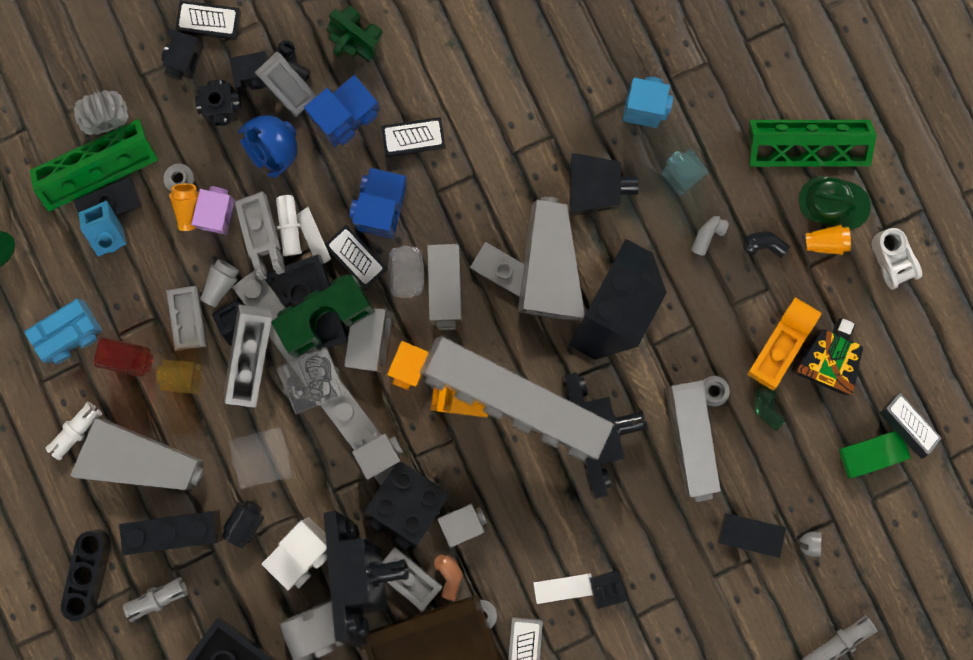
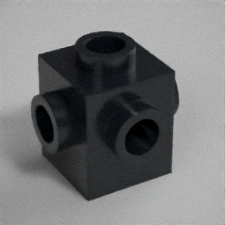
[195,80,242,126]

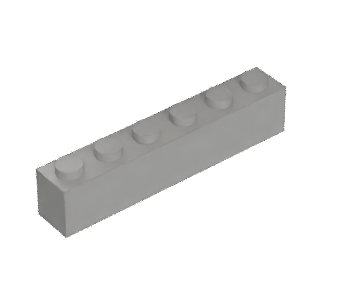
[419,337,614,462]

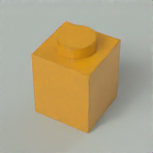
[387,341,429,390]

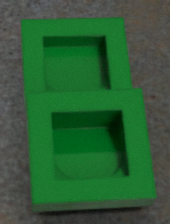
[838,430,911,479]

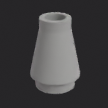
[200,259,239,307]

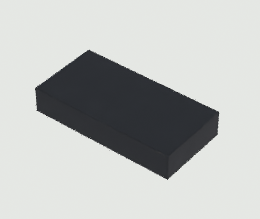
[718,513,786,558]

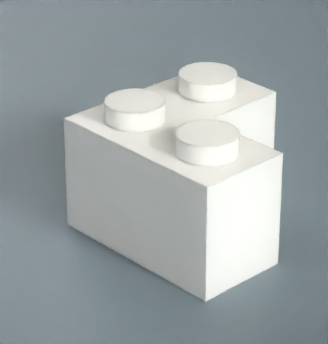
[262,517,327,590]

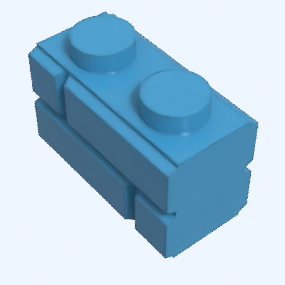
[24,298,102,365]

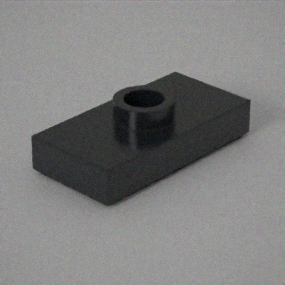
[73,177,143,217]

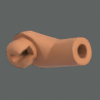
[434,554,463,601]

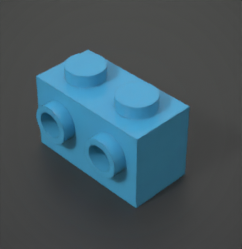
[622,77,674,128]

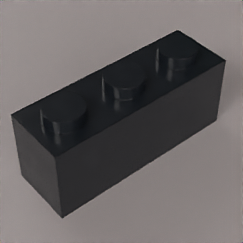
[119,510,223,555]

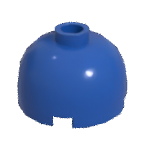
[238,115,297,178]

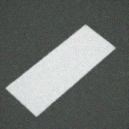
[296,207,331,263]
[533,573,593,604]

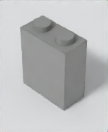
[428,244,462,330]

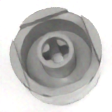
[279,600,343,660]

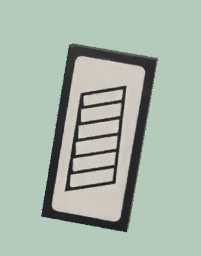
[175,0,241,40]
[381,117,446,157]
[325,225,388,290]
[880,392,942,459]

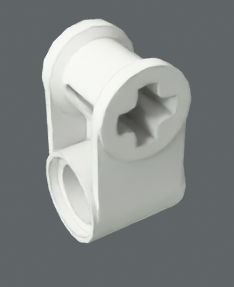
[871,228,922,290]

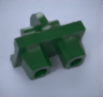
[326,6,383,63]

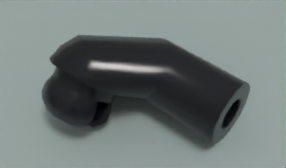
[276,40,311,83]
[743,231,790,258]

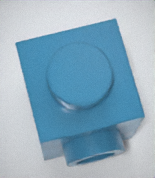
[79,201,126,257]

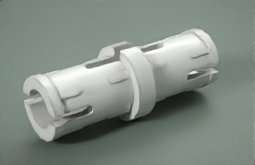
[45,402,102,460]

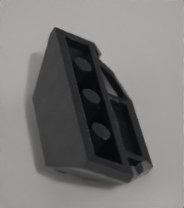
[569,239,667,360]

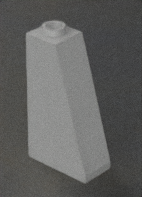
[518,197,584,321]
[664,380,721,502]
[70,418,205,490]

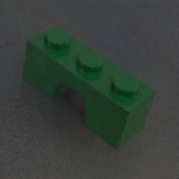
[271,274,375,358]

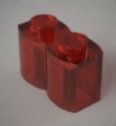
[93,337,153,377]

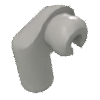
[691,216,729,256]

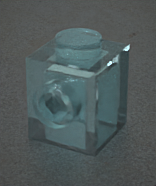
[662,148,709,197]

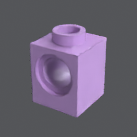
[191,186,235,235]

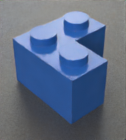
[304,75,380,148]
[349,168,408,239]

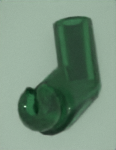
[754,385,786,431]

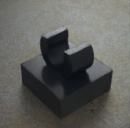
[588,569,627,609]

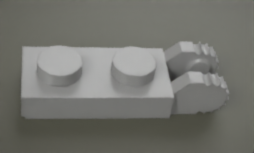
[235,191,285,280]

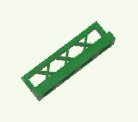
[30,119,158,212]
[748,120,877,167]

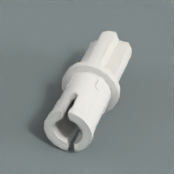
[276,195,302,257]

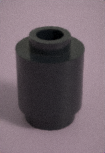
[221,500,265,548]

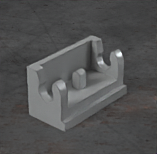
[344,308,394,373]

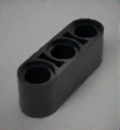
[61,529,111,621]

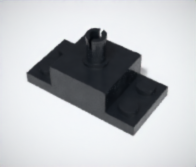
[562,372,647,499]
[323,511,409,647]

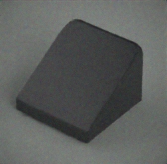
[212,299,242,346]

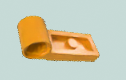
[747,297,822,391]

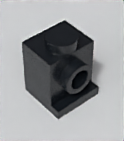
[162,29,203,80]
[230,51,269,94]

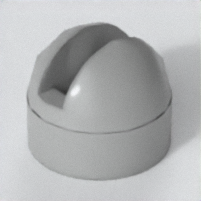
[800,532,822,557]

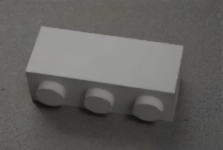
[223,305,272,408]

